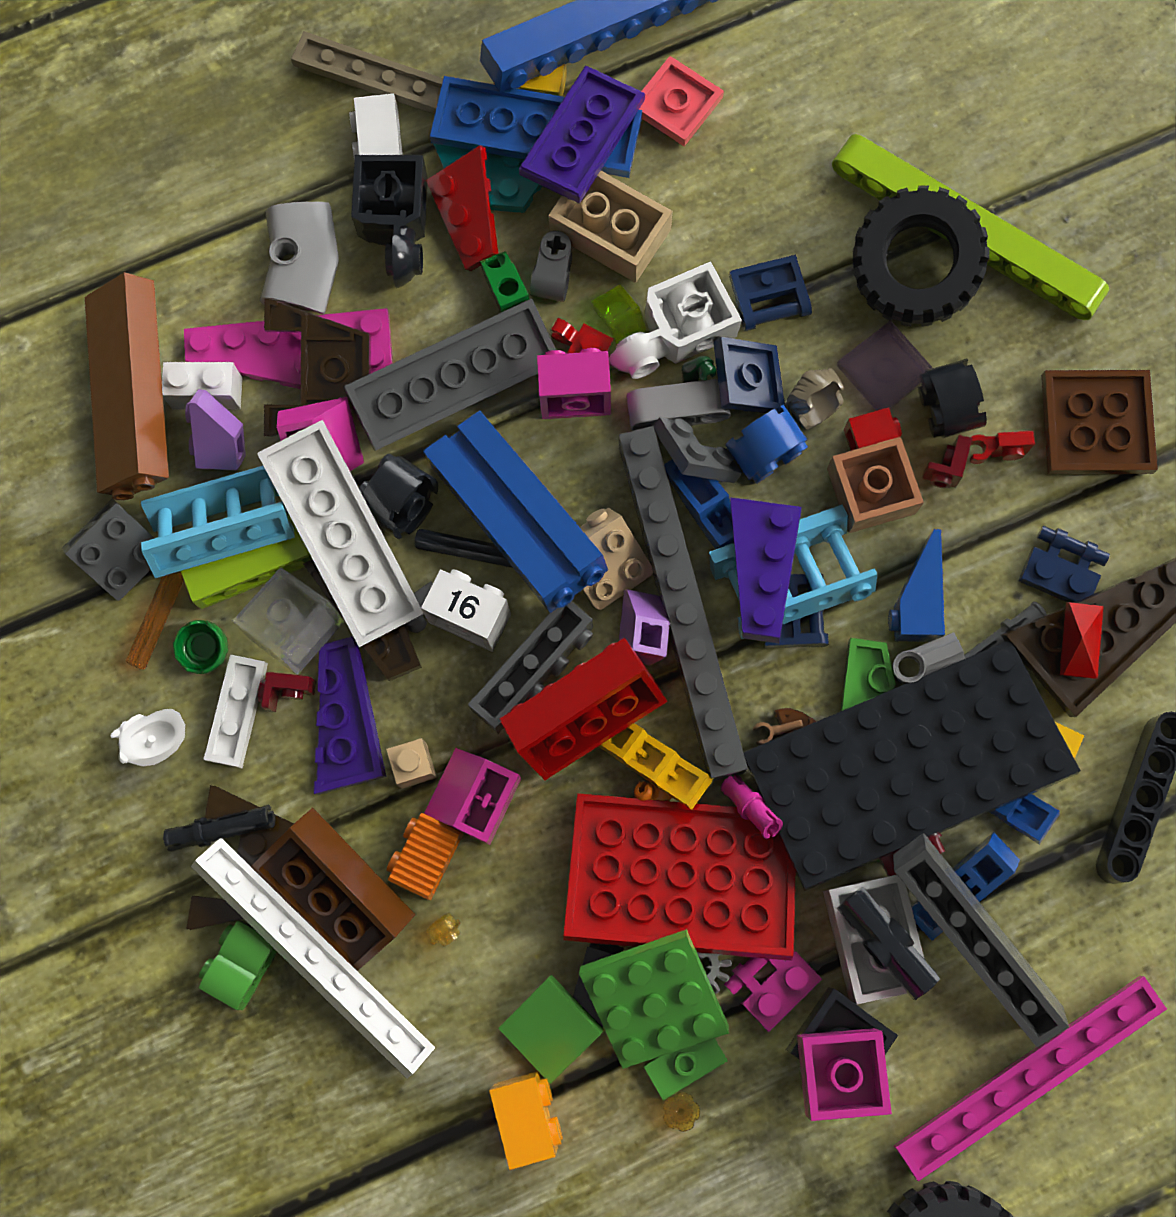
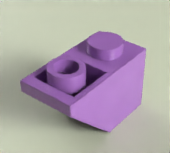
[185,389,246,470]
[619,589,670,666]

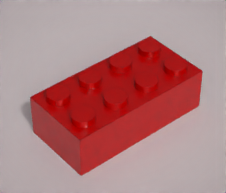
[499,637,668,780]

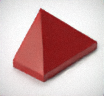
[1060,602,1104,679]

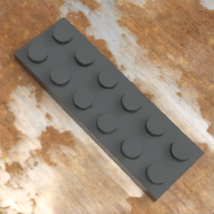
[343,299,556,451]

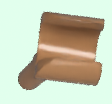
[753,720,803,745]

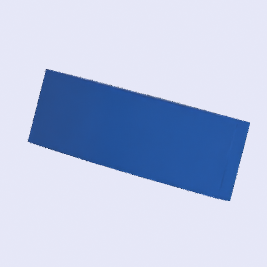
[664,459,734,549]

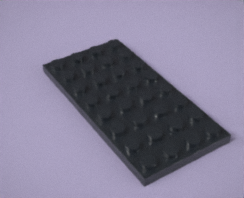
[743,641,1081,891]

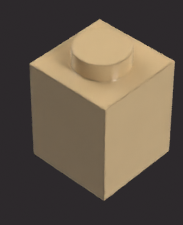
[386,738,437,789]

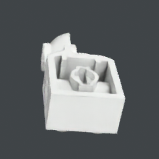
[609,261,742,379]

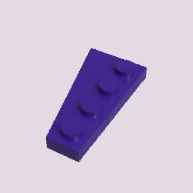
[730,497,802,644]
[314,636,387,795]

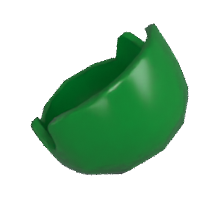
[173,620,228,674]

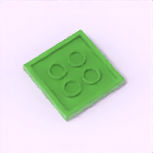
[579,929,729,1069]

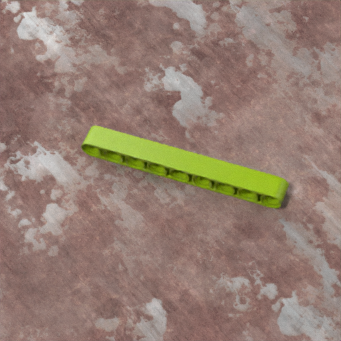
[832,134,1109,320]

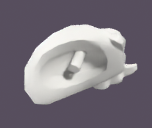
[110,709,185,766]

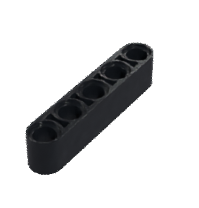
[1096,711,1176,884]

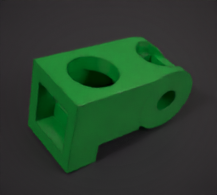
[480,251,530,313]

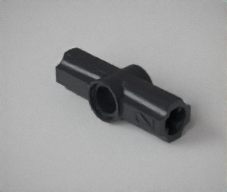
[837,887,941,1000]

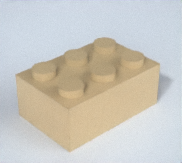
[548,171,673,283]

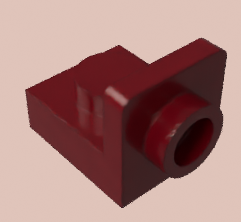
[922,435,973,488]
[258,672,316,712]

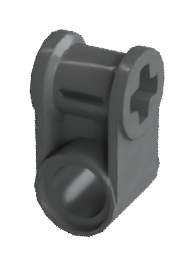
[530,231,572,302]

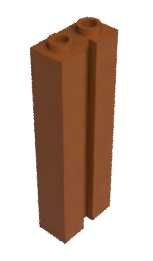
[85,272,169,500]

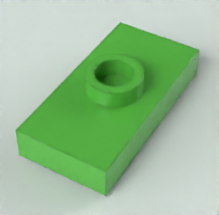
[643,1038,728,1100]

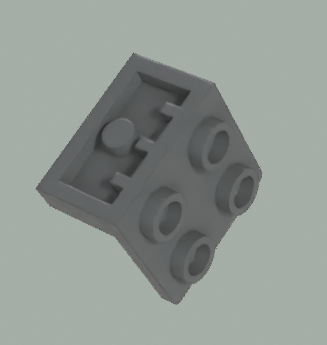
[62,498,155,601]

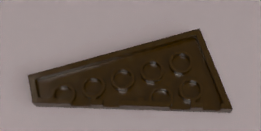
[1000,558,1176,717]

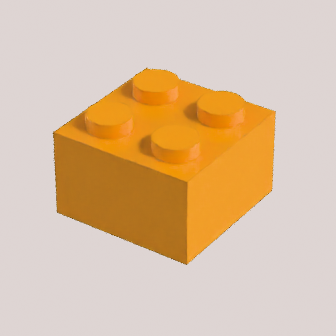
[489,1071,563,1170]

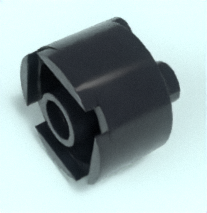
[918,358,987,438]
[359,454,438,539]

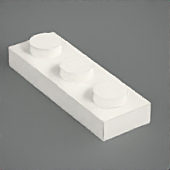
[204,655,268,768]

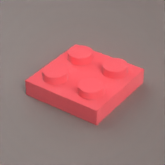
[639,56,724,147]

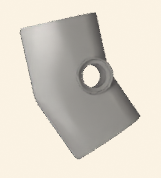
[260,202,339,315]

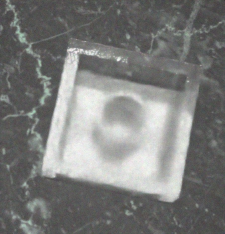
[232,567,345,675]

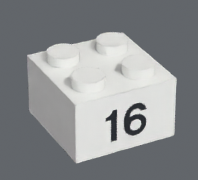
[421,569,511,652]

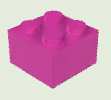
[537,348,611,419]
[797,1028,892,1121]

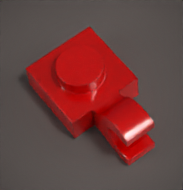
[551,318,614,354]
[970,431,1035,464]

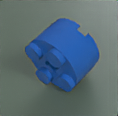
[725,405,808,484]

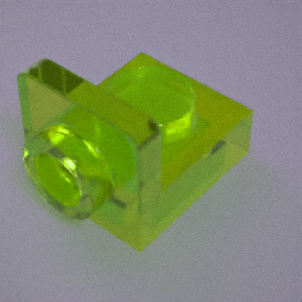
[591,284,646,344]

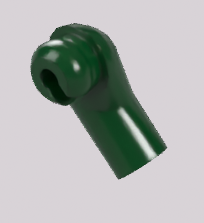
[681,356,717,383]

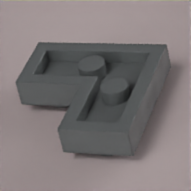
[653,417,742,483]

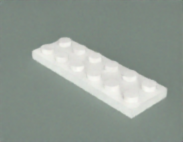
[257,420,424,647]

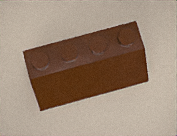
[251,807,416,971]

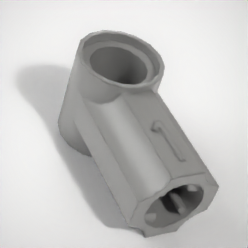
[892,632,966,684]

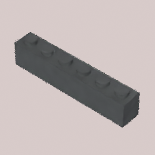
[893,833,1069,1047]

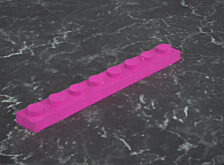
[893,976,1167,1182]

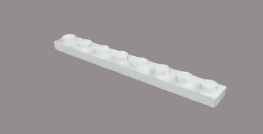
[191,838,435,1079]

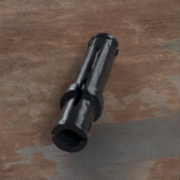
[163,804,275,852]

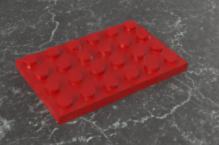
[563,793,796,961]

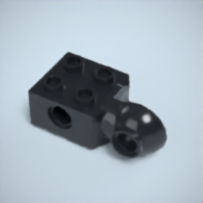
[351,155,428,288]

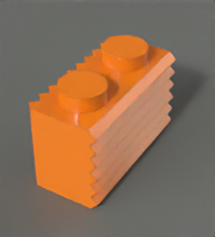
[386,813,464,901]

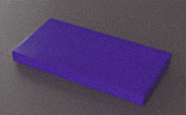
[519,65,645,204]

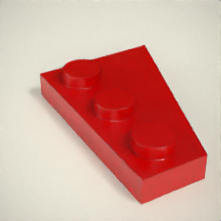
[426,145,499,272]

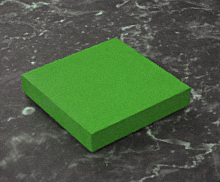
[498,975,604,1084]

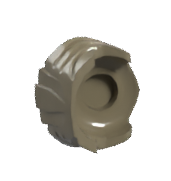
[784,368,845,430]

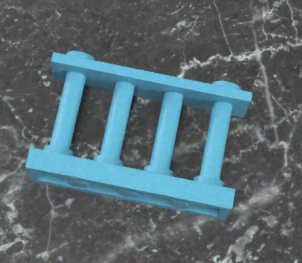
[141,466,295,578]
[709,504,877,639]

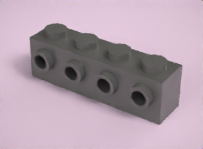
[468,601,594,734]

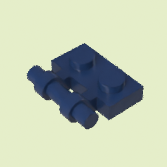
[1018,526,1110,603]

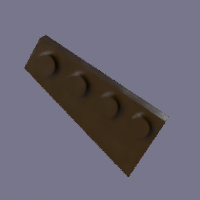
[303,560,422,681]

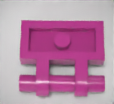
[724,951,822,1032]

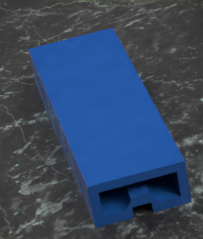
[423,410,608,613]

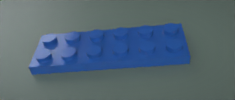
[430,76,642,178]

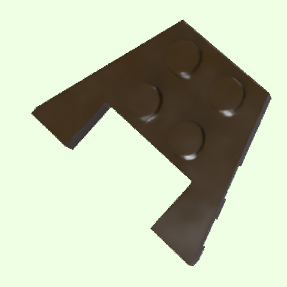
[264,299,371,437]
[186,785,294,930]

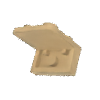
[580,508,653,610]

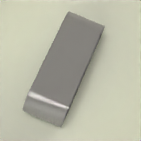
[626,379,731,431]

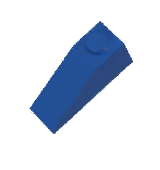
[888,529,945,642]
[911,832,1020,941]

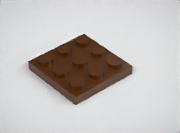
[1041,370,1158,474]

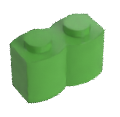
[199,921,277,1010]

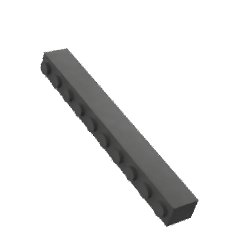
[619,426,748,782]

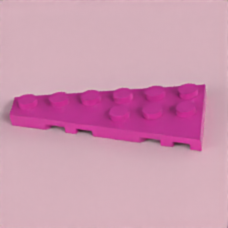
[184,308,393,389]

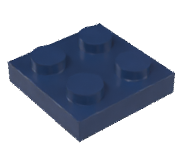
[713,337,785,413]

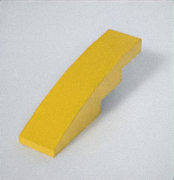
[598,723,713,810]

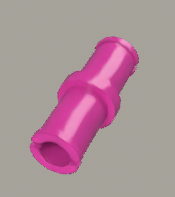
[721,774,783,839]

